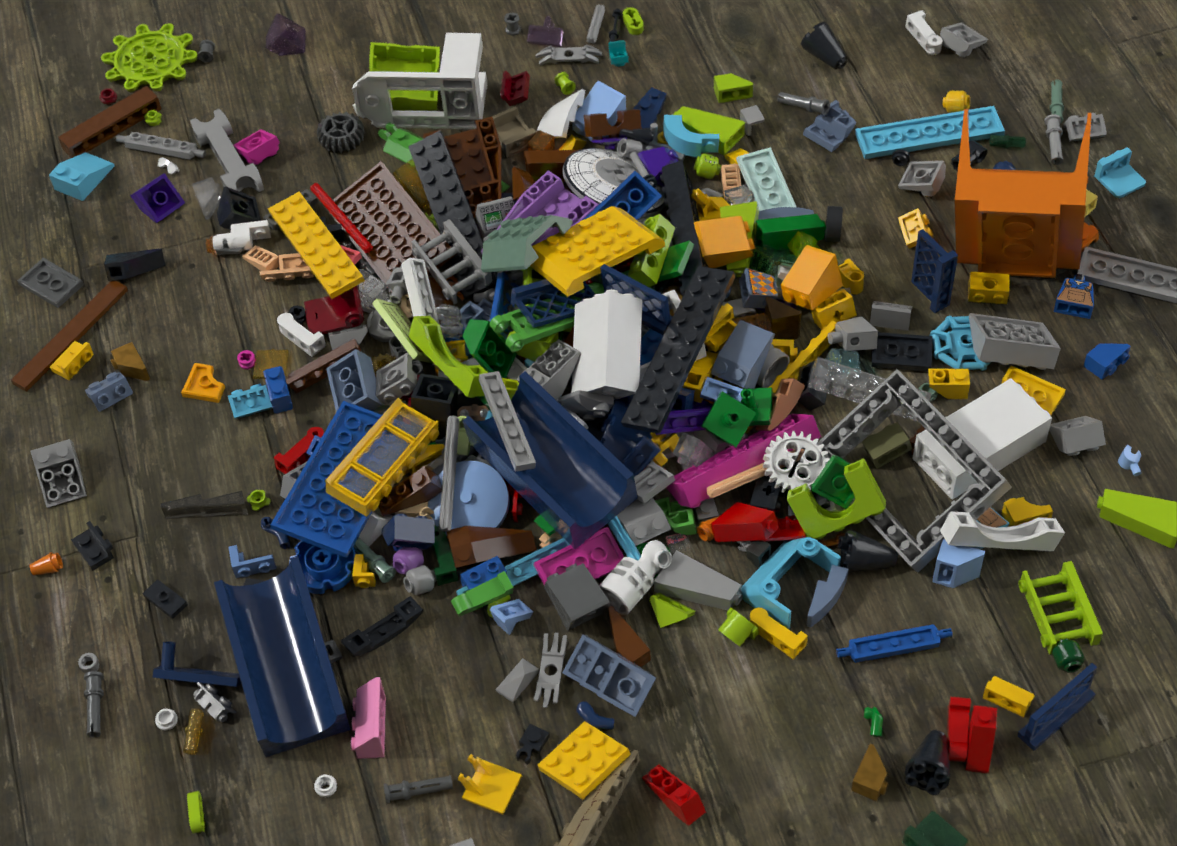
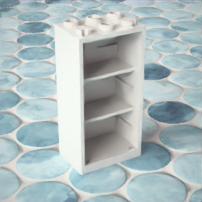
[913,378,1052,500]

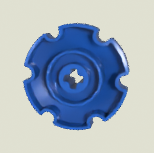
[289,541,356,594]

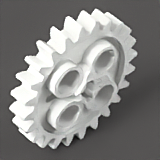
[763,431,830,493]

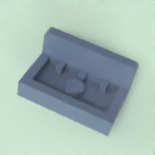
[85,372,133,411]

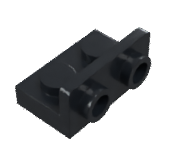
[71,521,114,571]

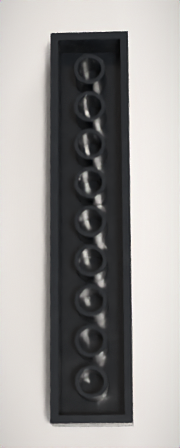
[660,160,709,297]

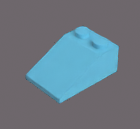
[49,152,115,201]

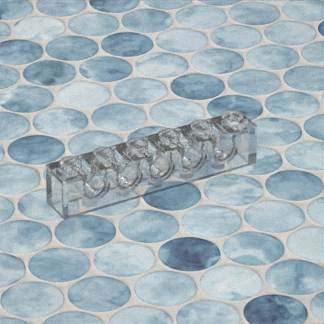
[808,357,931,422]

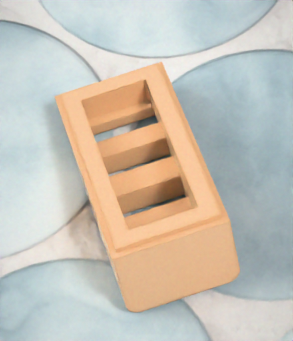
[721,164,742,201]
[242,245,279,271]

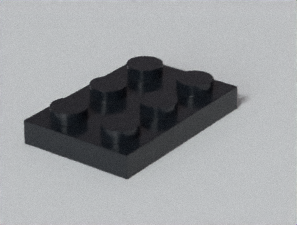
[871,332,933,372]

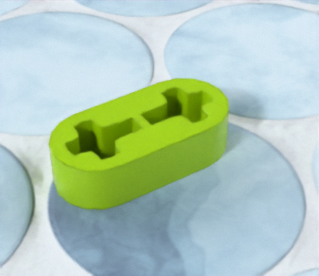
[623,8,644,35]
[187,791,205,834]

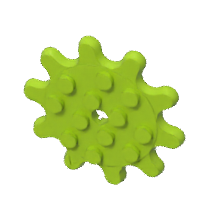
[101,24,198,92]

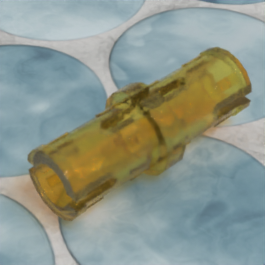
[183,709,204,755]

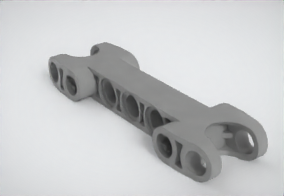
[190,109,264,192]

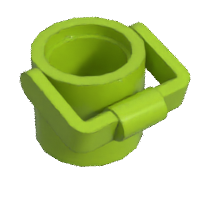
[718,608,759,647]

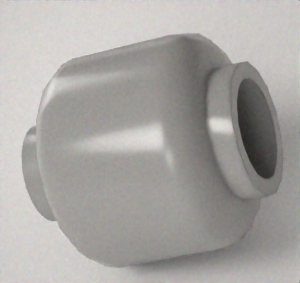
[403,565,436,596]

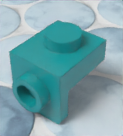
[608,40,629,66]

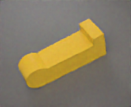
[750,608,808,660]

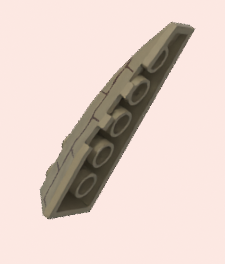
[554,750,639,846]

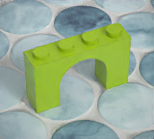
[787,458,886,540]

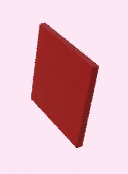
[763,516,805,541]

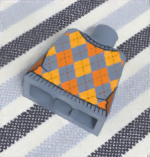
[739,268,784,308]

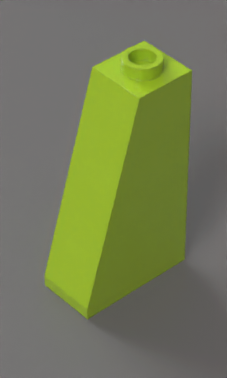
[673,106,745,155]
[720,201,759,277]
[1097,489,1177,549]

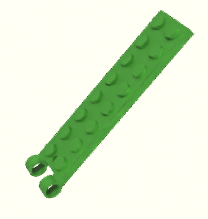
[489,270,654,352]

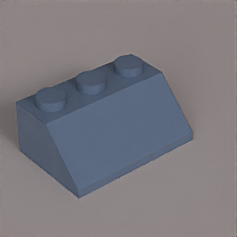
[326,349,382,412]

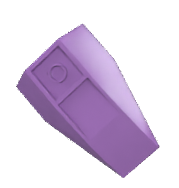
[481,170,599,272]

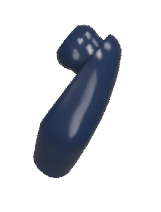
[261,517,290,549]
[577,701,614,730]

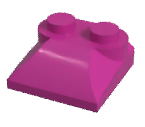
[233,129,279,165]

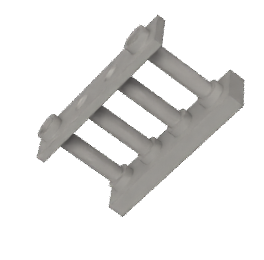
[411,219,492,304]

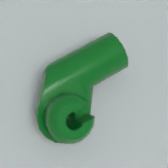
[864,707,883,737]

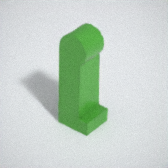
[451,571,514,616]

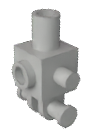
[386,266,408,304]

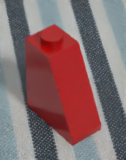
[711,502,779,542]
[965,705,997,774]

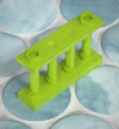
[1018,561,1103,655]

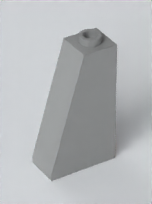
[654,550,743,611]

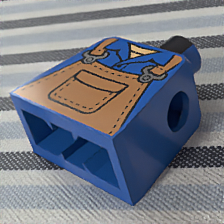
[1053,274,1094,319]

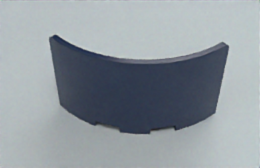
[598,399,653,462]

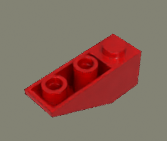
[642,765,706,826]

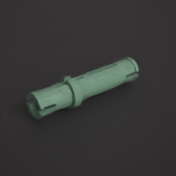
[1050,80,1064,123]

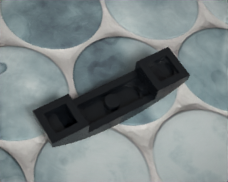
[341,596,423,657]

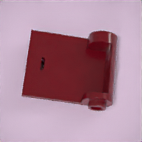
[304,285,364,334]

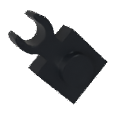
[516,724,550,765]

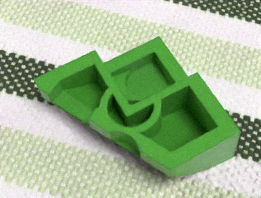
[655,497,697,535]

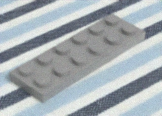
[1077,246,1177,303]

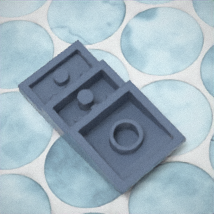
[562,634,656,717]

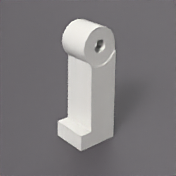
[906,10,942,55]
[277,313,326,357]

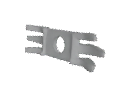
[536,45,602,66]
[533,633,567,708]

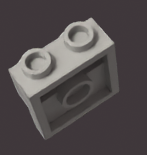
[376,353,417,406]

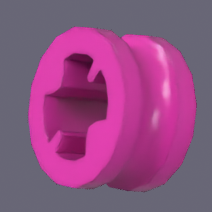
[237,350,256,369]

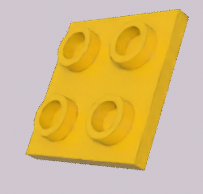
[458,754,522,815]

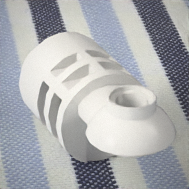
[599,540,672,615]

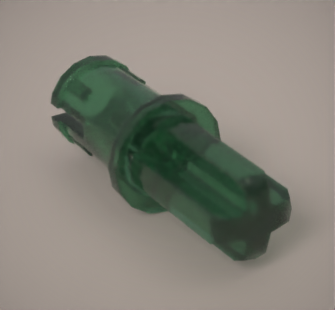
[989,134,1026,148]

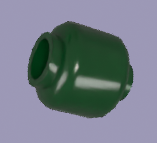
[1052,639,1085,673]

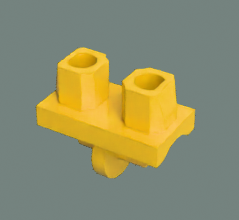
[650,433,683,466]

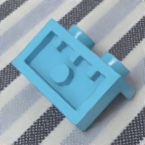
[228,384,272,419]

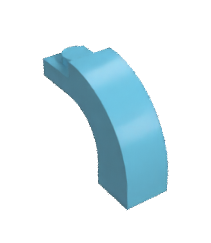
[663,115,719,157]

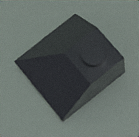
[217,186,261,230]

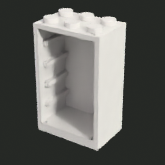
[571,290,642,400]

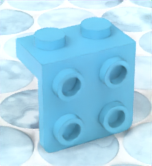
[1094,147,1146,198]

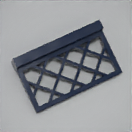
[911,229,958,313]
[600,264,673,336]
[510,279,596,328]
[1017,663,1097,751]

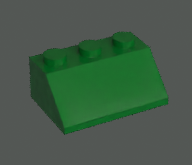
[463,319,517,378]

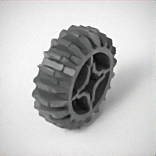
[317,111,365,154]

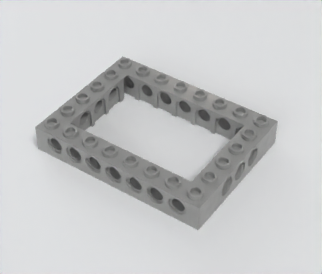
[812,369,1012,573]

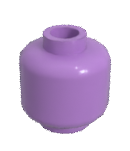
[393,547,424,575]

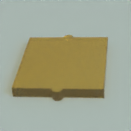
[253,349,289,379]

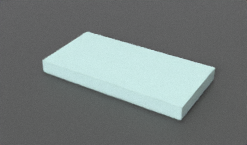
[736,147,796,211]

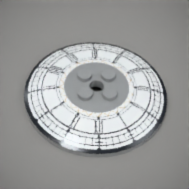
[563,148,667,218]

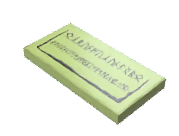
[372,298,434,364]

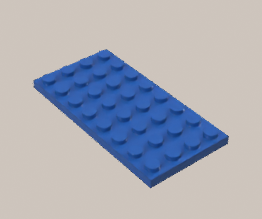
[270,401,416,558]

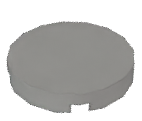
[367,310,395,342]

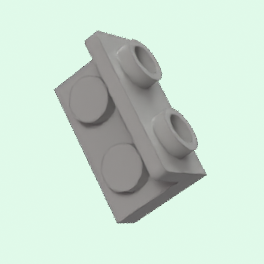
[1063,113,1107,142]

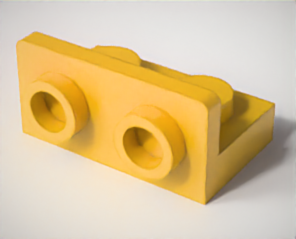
[898,208,934,249]
[50,341,94,380]

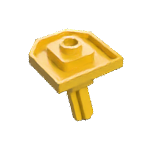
[691,188,730,221]

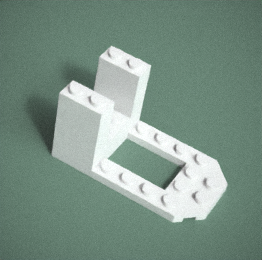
[352,33,487,129]

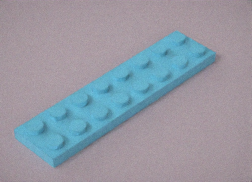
[855,106,1005,159]

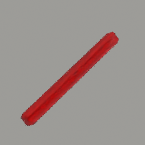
[310,183,373,253]

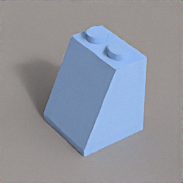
[572,81,626,141]

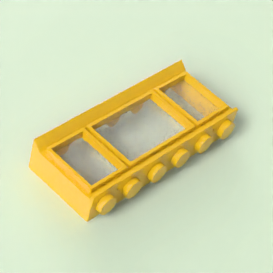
[325,397,439,517]

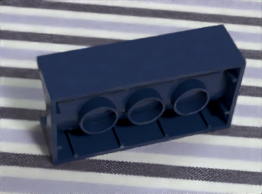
[462,371,638,550]
[214,556,351,757]

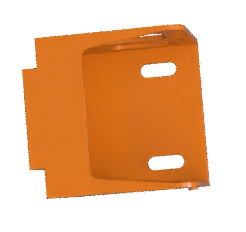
[955,109,1092,278]

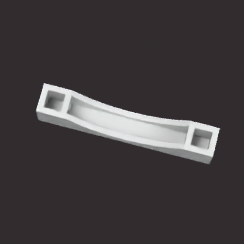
[940,512,1065,551]

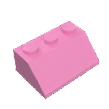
[351,677,386,759]

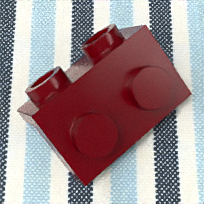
[500,70,530,106]

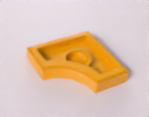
[181,363,225,403]

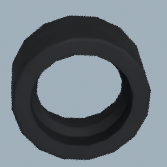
[825,206,843,242]

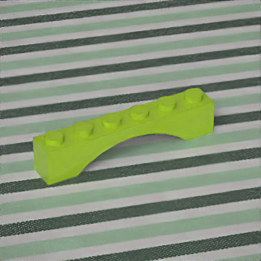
[408,316,488,398]

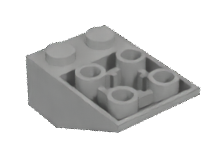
[516,339,581,400]
[30,439,87,508]

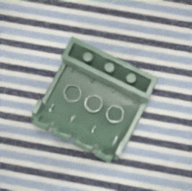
[481,215,573,273]

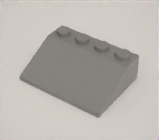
[969,313,1061,370]

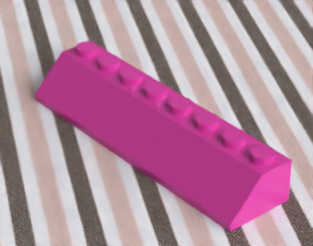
[666,413,821,508]

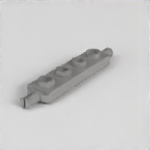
[116,132,206,159]

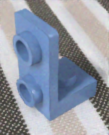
[229,545,276,578]

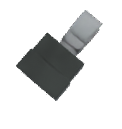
[737,540,772,568]

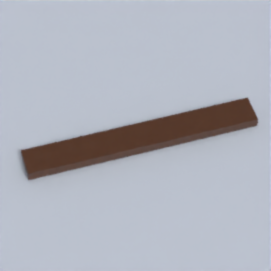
[11,280,128,392]

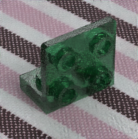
[749,245,798,277]
[902,811,968,846]

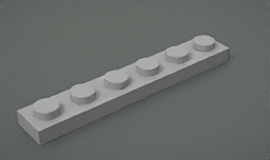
[479,371,536,472]

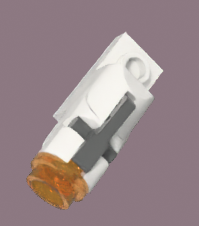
[206,220,271,255]

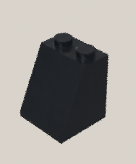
[411,374,459,440]

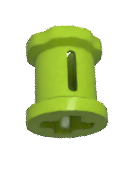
[554,72,576,95]

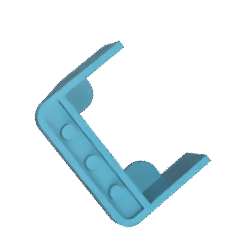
[741,537,841,629]

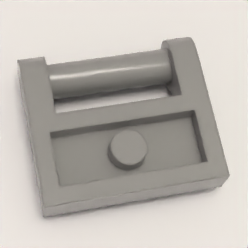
[634,462,675,503]

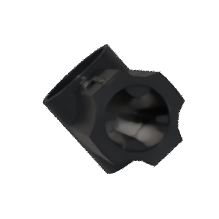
[951,140,988,172]

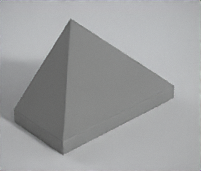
[496,658,540,702]

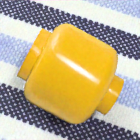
[943,90,970,113]

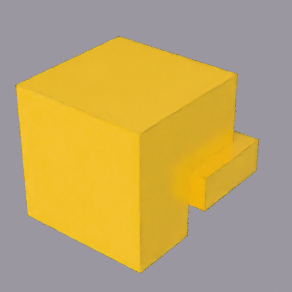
[704,303,737,352]

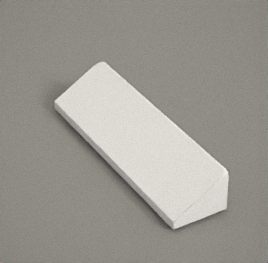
[401,258,440,325]

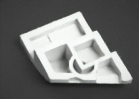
[537,90,585,138]

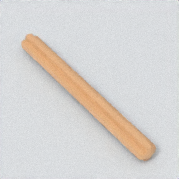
[707,449,805,498]

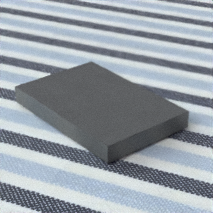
[17,257,84,308]

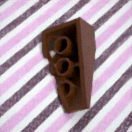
[446,526,537,571]

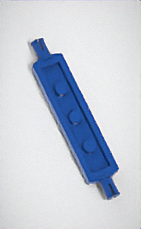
[836,624,953,663]

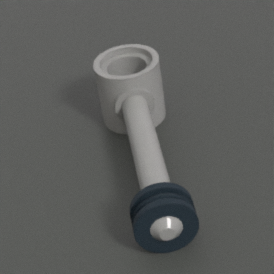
[617,138,658,188]

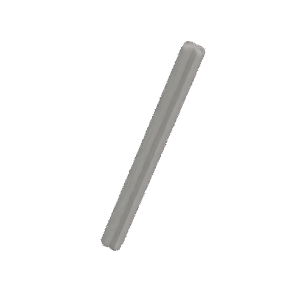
[439,416,459,532]

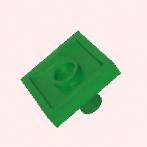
[740,387,773,426]
[700,391,756,448]
[810,454,855,509]

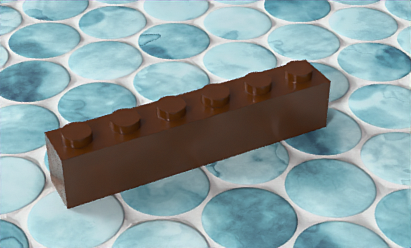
[58,86,161,158]

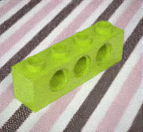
[628,214,675,287]

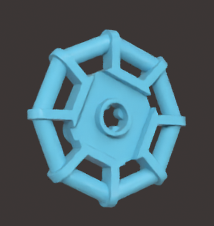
[930,315,992,371]

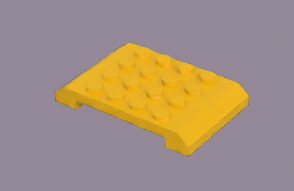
[530,206,665,297]

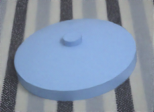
[428,461,510,536]

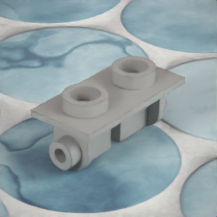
[193,682,236,722]

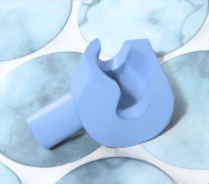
[1118,445,1142,476]

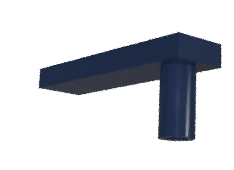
[153,641,242,687]

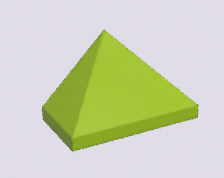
[650,593,695,628]

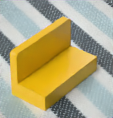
[983,676,1034,717]

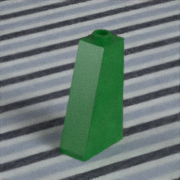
[755,214,826,258]

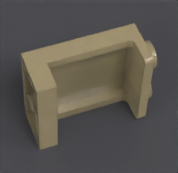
[492,107,538,158]

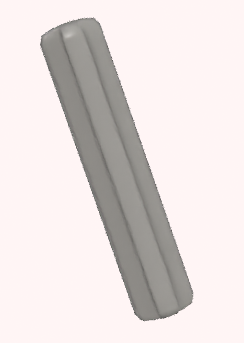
[587,4,605,44]

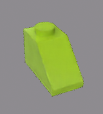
[714,73,753,103]

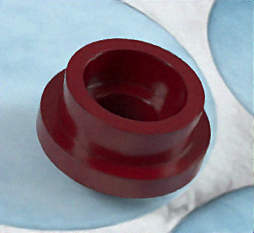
[100,88,117,104]

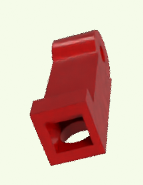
[274,427,324,474]
[947,697,971,762]

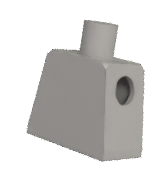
[828,316,878,351]

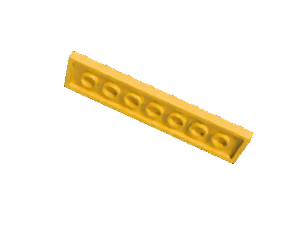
[268,192,365,299]

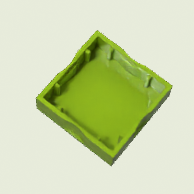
[369,42,440,111]

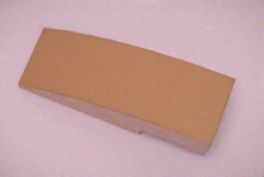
[755,378,805,431]

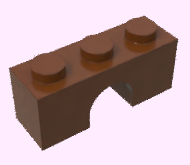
[584,109,642,140]

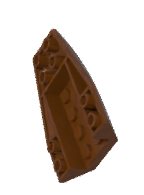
[423,117,501,217]

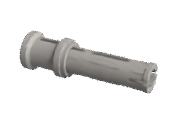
[1045,114,1063,165]

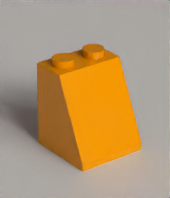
[694,216,755,268]
[781,245,843,310]

